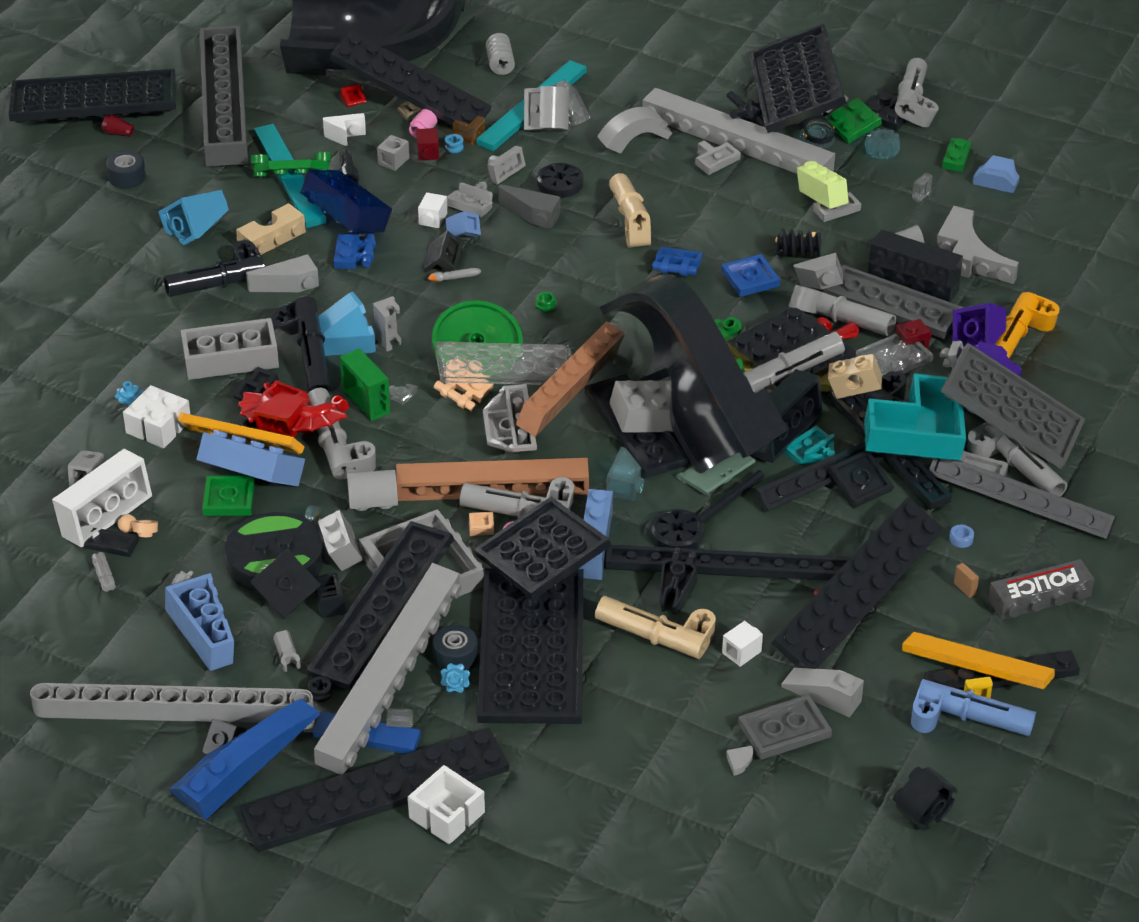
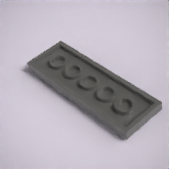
[823,265,964,339]

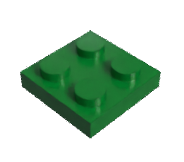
[825,97,882,144]
[202,476,255,516]

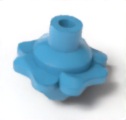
[115,381,143,405]
[440,663,470,693]

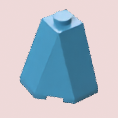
[158,190,229,245]
[319,292,376,356]

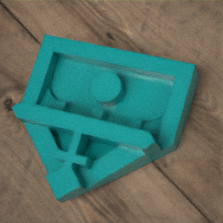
[783,425,835,464]

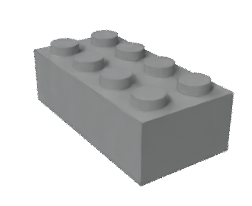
[181,318,279,380]
[610,380,674,432]

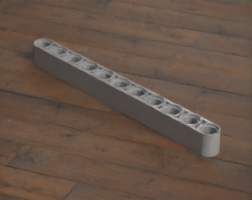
[30,683,314,723]

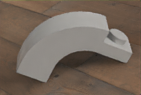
[597,107,672,154]

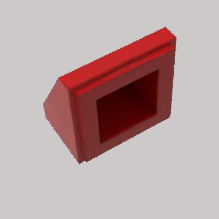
[339,84,367,108]

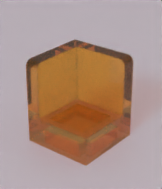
[453,116,485,145]

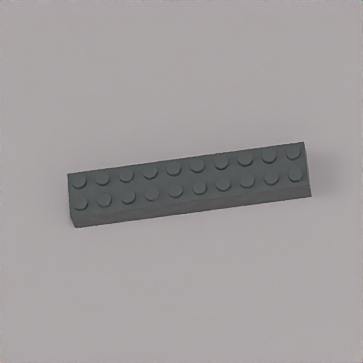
[200,25,248,167]

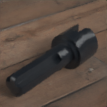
[338,149,359,192]

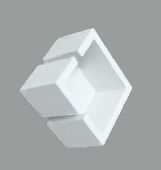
[123,385,190,448]
[408,765,485,844]

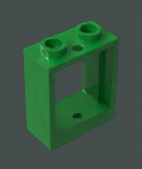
[340,348,390,422]

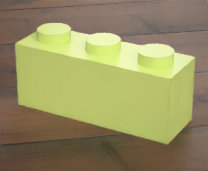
[797,161,849,209]

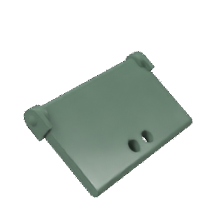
[676,452,756,495]

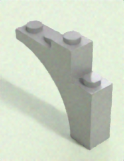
[936,206,1019,284]

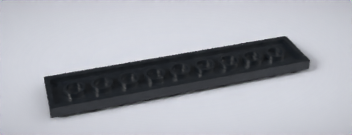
[771,497,944,669]
[240,728,509,853]

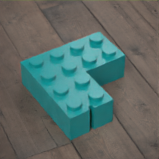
[864,374,966,460]

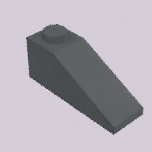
[498,184,560,229]

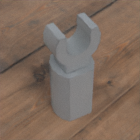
[273,630,301,672]

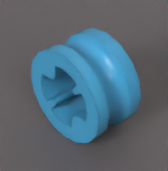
[445,134,464,153]

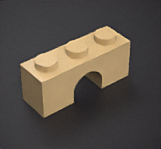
[236,203,306,255]

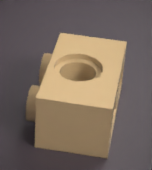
[828,353,882,399]

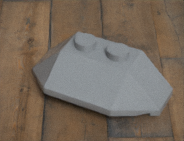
[483,384,537,453]

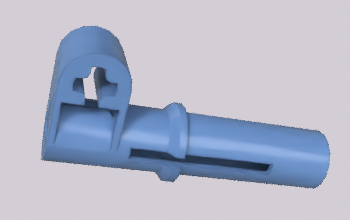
[911,679,1037,737]

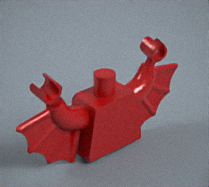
[238,382,349,437]

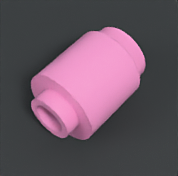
[409,109,437,138]

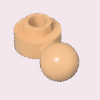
[118,514,158,537]

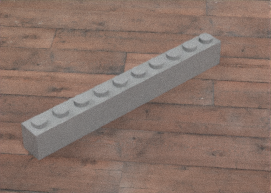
[642,88,835,174]
[314,563,462,775]

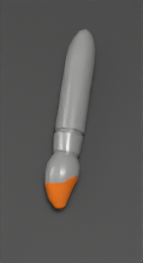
[428,268,481,282]

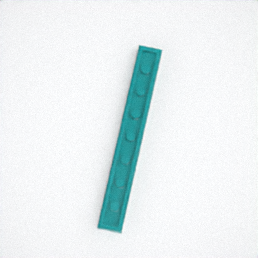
[476,60,587,151]
[254,124,326,228]

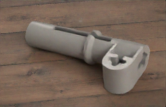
[895,58,939,127]
[789,285,896,336]
[743,331,845,394]
[307,388,376,479]
[967,422,1067,496]
[460,477,574,519]

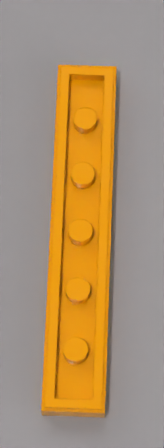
[177,412,304,455]
[902,632,1055,689]

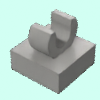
[940,341,964,368]

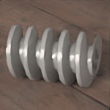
[486,33,515,75]

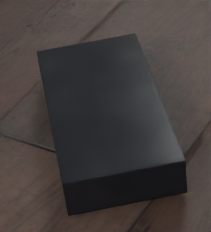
[84,528,139,557]

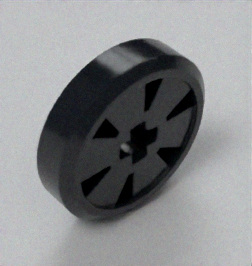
[537,163,583,198]
[651,509,704,549]

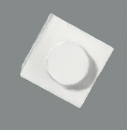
[418,192,447,228]
[722,621,763,667]

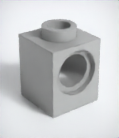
[377,135,409,171]

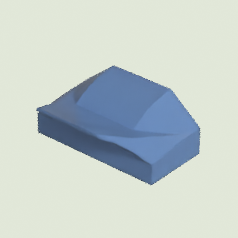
[973,155,1020,193]

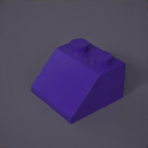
[953,303,1006,348]

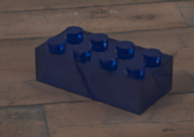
[300,170,392,234]

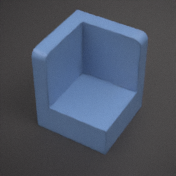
[446,211,481,237]

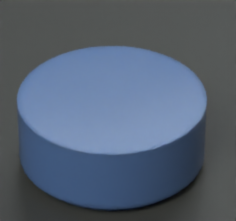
[949,525,974,548]

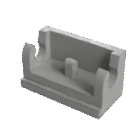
[373,296,402,352]

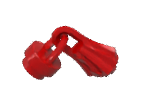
[816,317,859,339]

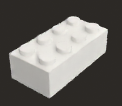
[52,449,152,547]

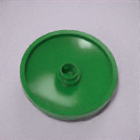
[432,300,523,381]

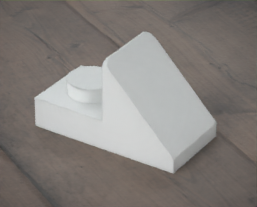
[323,113,366,146]

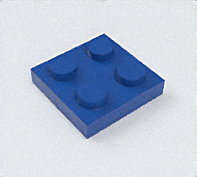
[721,254,780,297]

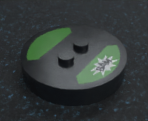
[224,512,324,592]

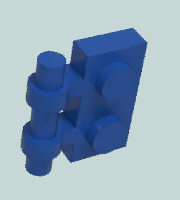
[334,234,376,269]
[653,247,703,277]

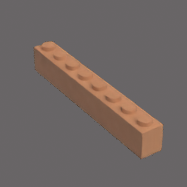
[516,322,625,437]
[396,458,589,501]

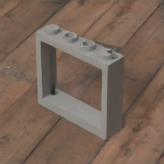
[359,509,484,599]

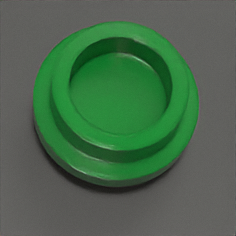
[535,292,557,312]

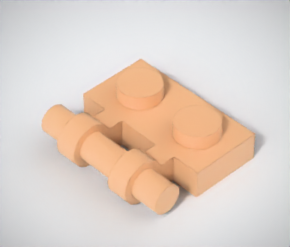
[433,360,494,412]

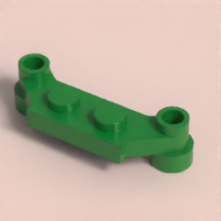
[251,152,331,178]

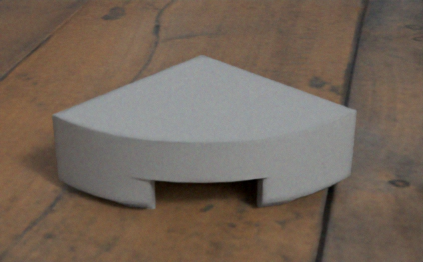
[726,746,753,776]

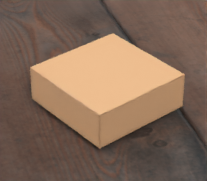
[469,512,494,536]

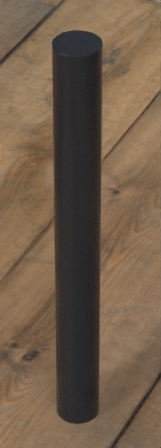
[698,470,764,523]

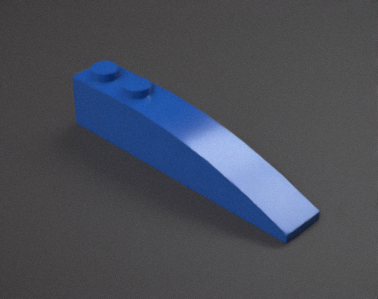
[169,699,320,820]

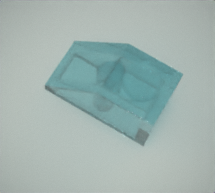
[606,447,644,501]

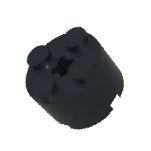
[893,766,957,830]

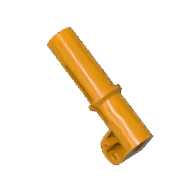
[994,292,1060,358]

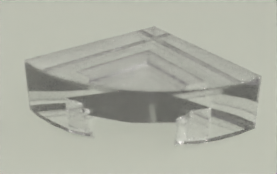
[389,384,417,405]

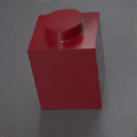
[416,128,439,161]

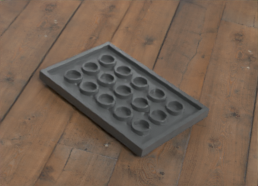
[940,343,1085,469]

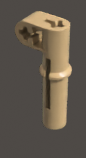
[609,173,651,248]
[595,596,716,659]

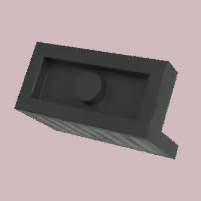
[423,230,463,273]

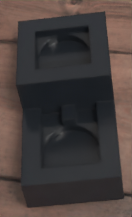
[233,367,279,401]

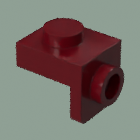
[895,319,932,350]

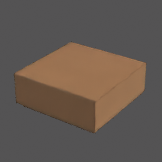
[954,563,979,598]

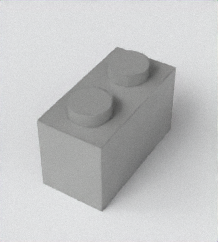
[318,510,363,571]

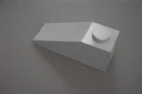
[246,254,319,292]
[781,668,864,718]

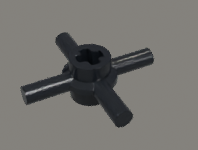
[726,91,765,127]

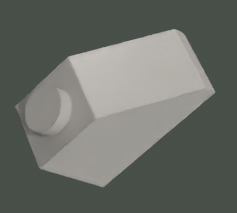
[794,253,843,290]

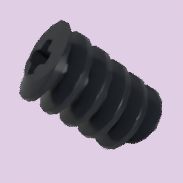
[776,228,821,258]

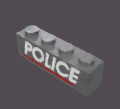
[988,559,1094,620]

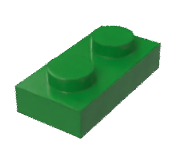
[942,138,972,172]

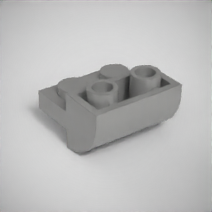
[524,86,569,131]
[347,470,398,511]

